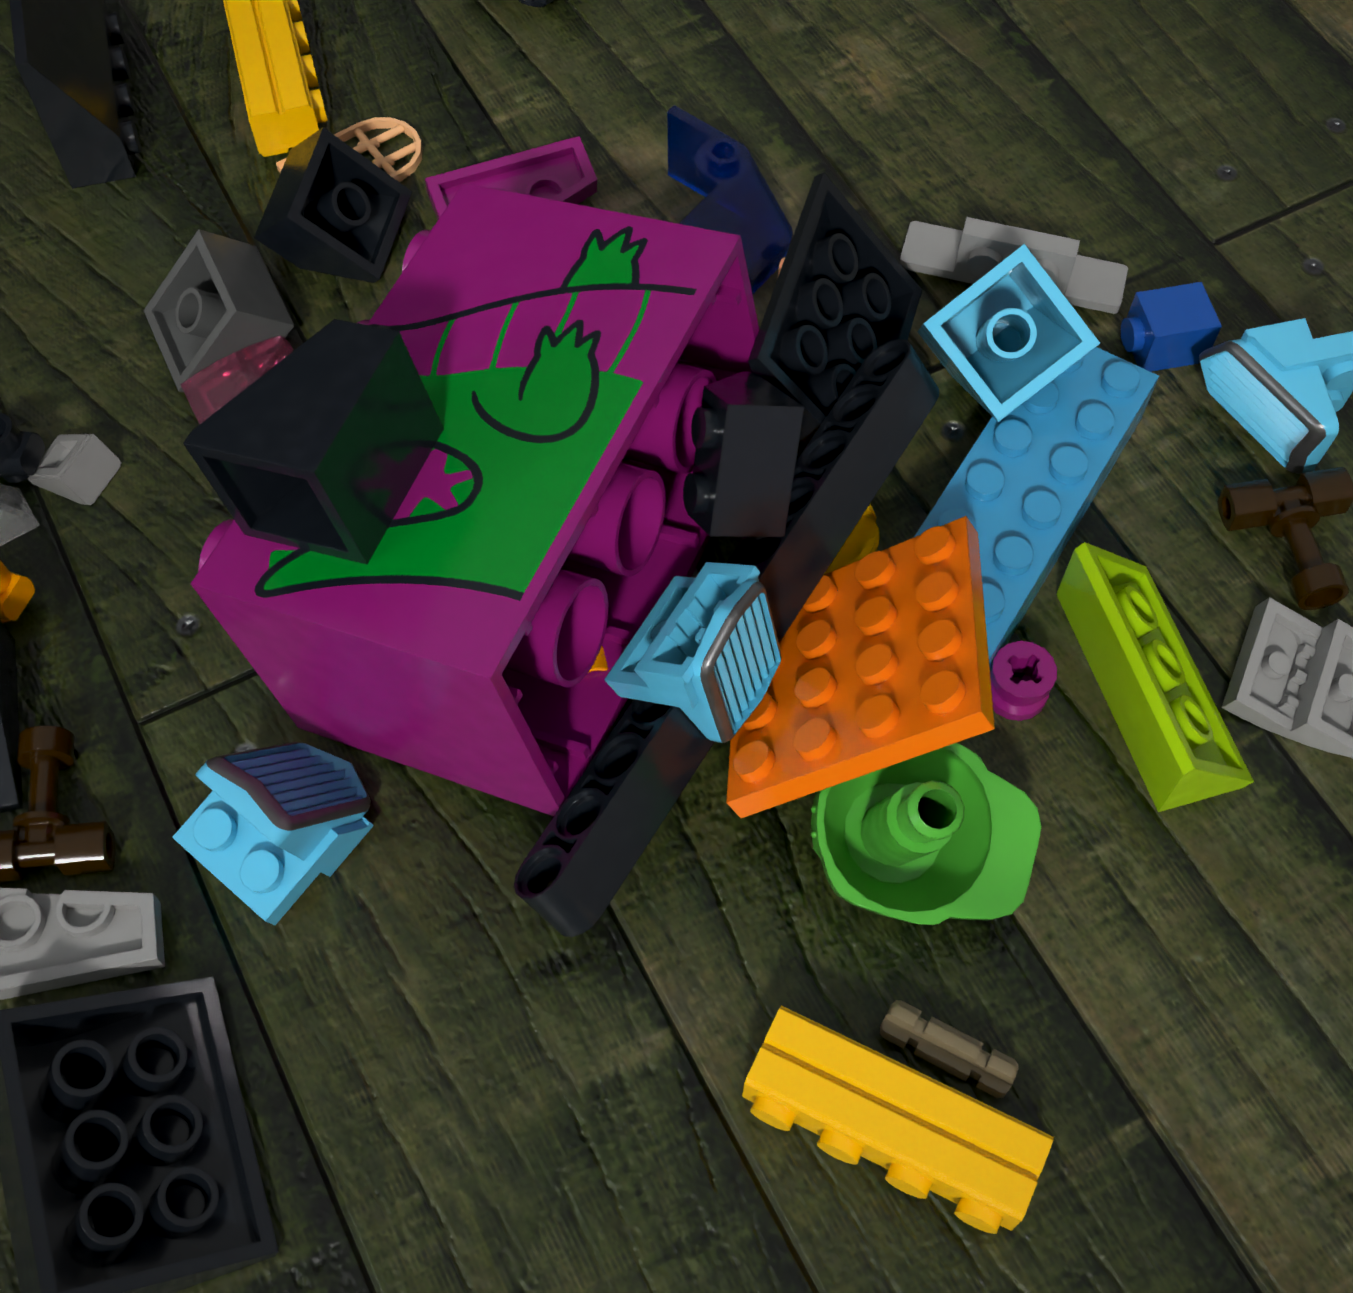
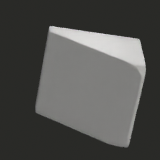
[27,434,121,505]

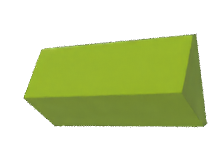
[1056,542,1254,812]

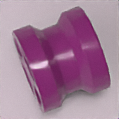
[990,641,1057,721]

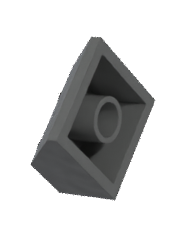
[143,229,294,393]

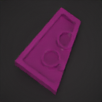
[425,136,597,220]

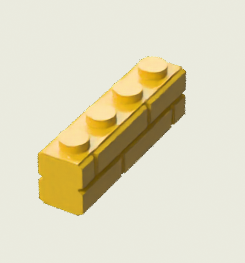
[223,0,328,157]
[742,1005,1054,1234]

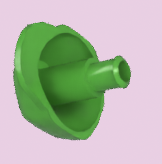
[811,743,1041,925]

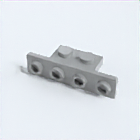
[899,217,1128,314]

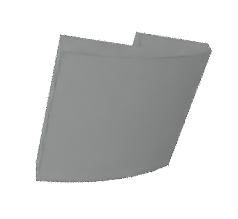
[1222,597,1353,758]

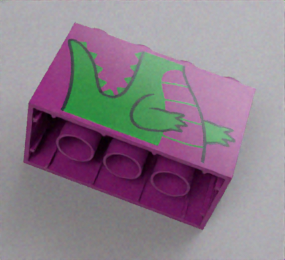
[190,183,759,816]

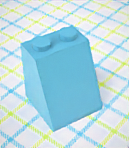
[917,244,1100,422]

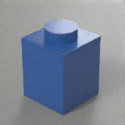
[1121,282,1222,372]

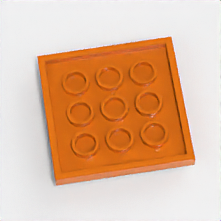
[726,516,995,818]

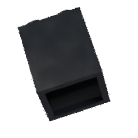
[183,319,444,564]

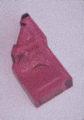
[180,335,293,424]

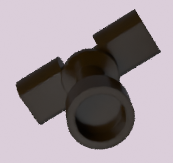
[1217,467,1353,610]
[0,726,115,882]

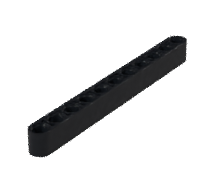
[514,339,939,937]

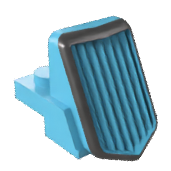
[1199,318,1353,474]
[604,562,782,743]
[172,742,374,925]

